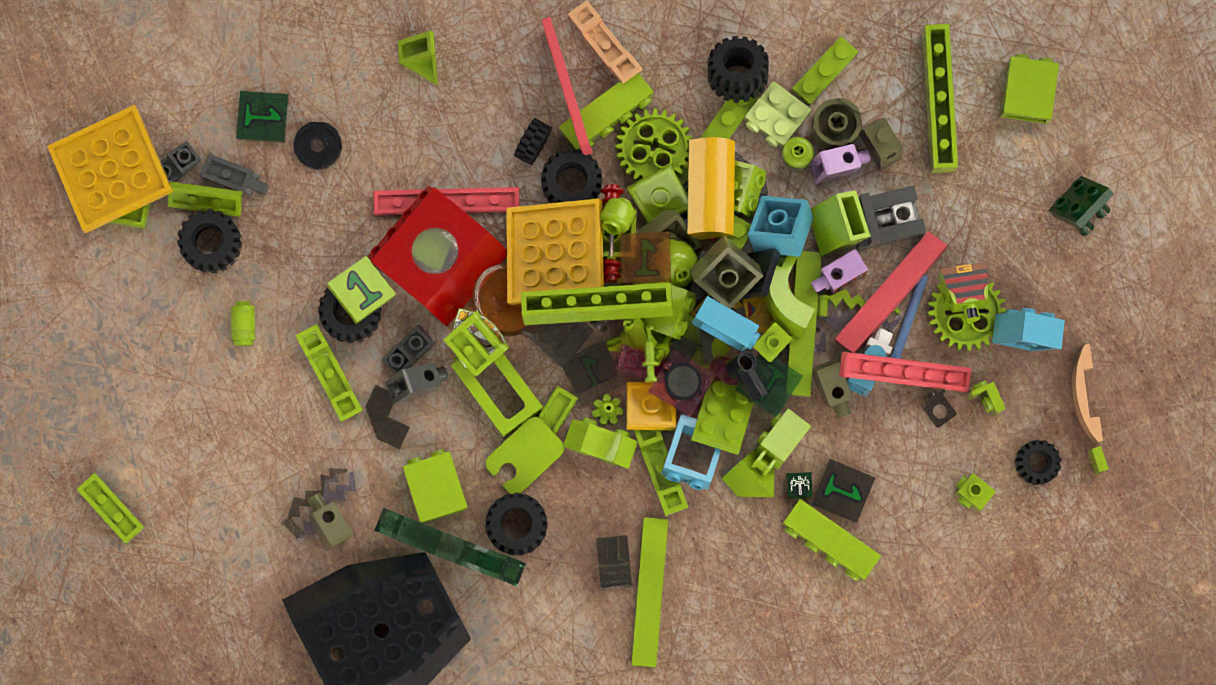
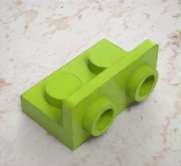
[734,161,766,217]
[967,380,1006,416]

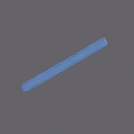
[890,275,928,359]

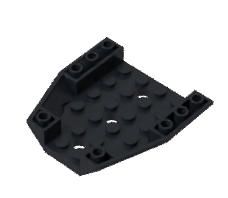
[282,552,471,685]

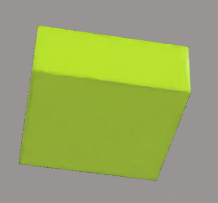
[1088,446,1109,474]

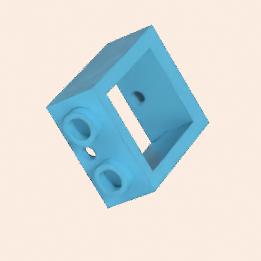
[691,296,760,352]
[661,414,721,490]

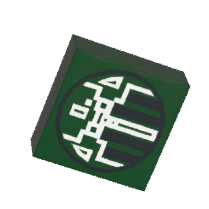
[786,472,813,498]

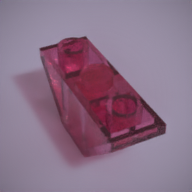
[613,344,670,383]

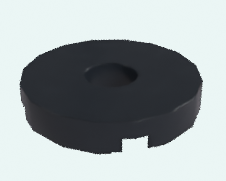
[294,121,342,170]

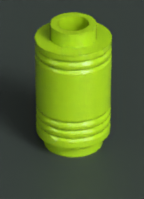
[230,301,256,346]

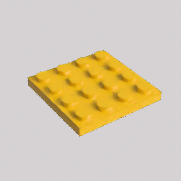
[47,105,173,233]
[507,198,604,305]

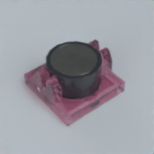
[649,350,716,417]

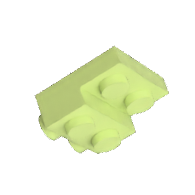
[744,81,812,149]

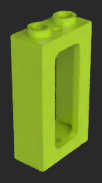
[451,354,543,438]

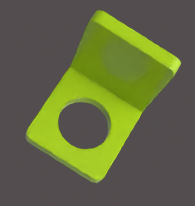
[753,320,793,362]

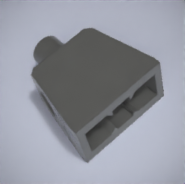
[385,362,448,405]

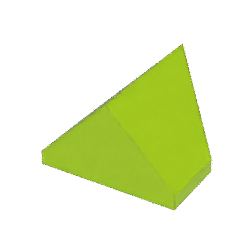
[398,31,438,86]
[721,446,775,498]

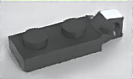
[200,154,269,196]

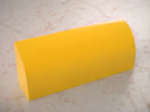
[687,137,735,240]

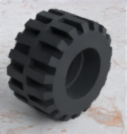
[708,36,769,103]
[541,148,602,203]
[177,209,242,274]
[318,288,381,343]
[485,493,548,556]

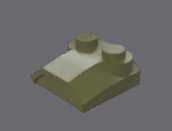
[636,209,703,259]

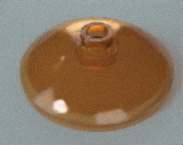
[472,264,532,337]

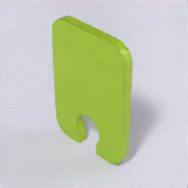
[486,417,565,494]

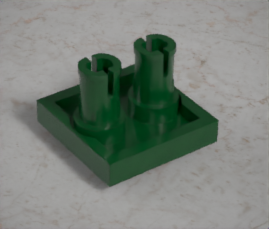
[1049,176,1114,236]

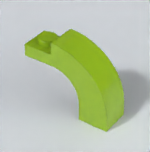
[764,255,815,338]

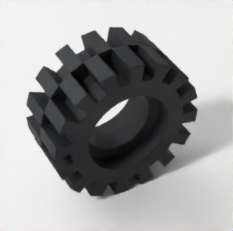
[514,118,552,165]
[1015,440,1062,485]

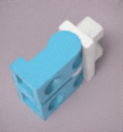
[847,328,893,397]

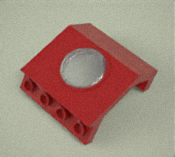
[367,185,507,327]

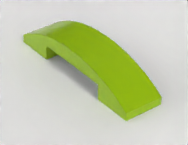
[295,324,363,422]
[634,430,689,516]

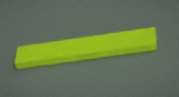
[785,251,822,397]
[631,517,668,668]

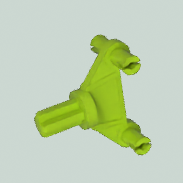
[607,318,673,366]

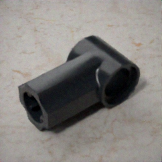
[726,351,769,403]

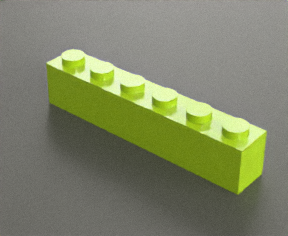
[922,24,958,174]
[521,283,673,325]

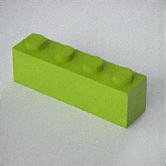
[559,73,654,151]
[782,499,881,582]

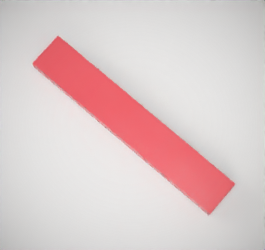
[541,17,593,155]
[373,187,520,216]
[835,231,948,353]
[839,352,971,392]

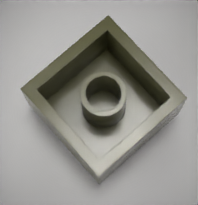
[690,235,763,309]

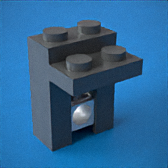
[854,186,926,252]

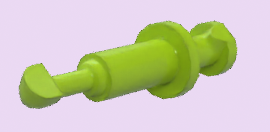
[642,324,659,382]

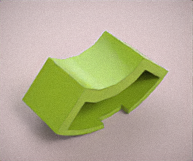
[563,417,638,469]

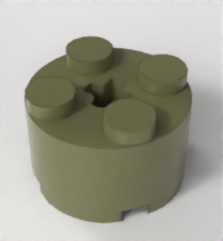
[811,98,862,150]

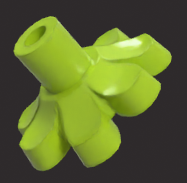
[592,394,624,426]

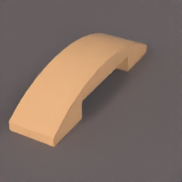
[568,0,643,83]
[1072,344,1103,444]

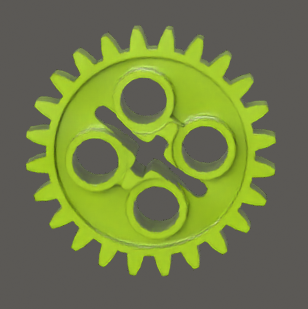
[615,108,693,182]
[927,282,1007,352]

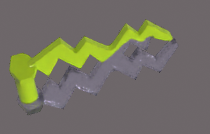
[817,289,902,332]

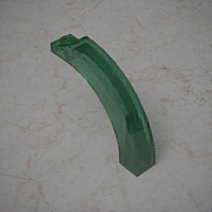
[374,508,526,587]

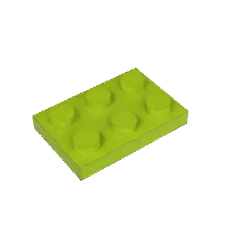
[691,378,754,455]

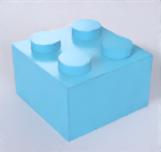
[748,196,813,257]
[992,308,1065,351]

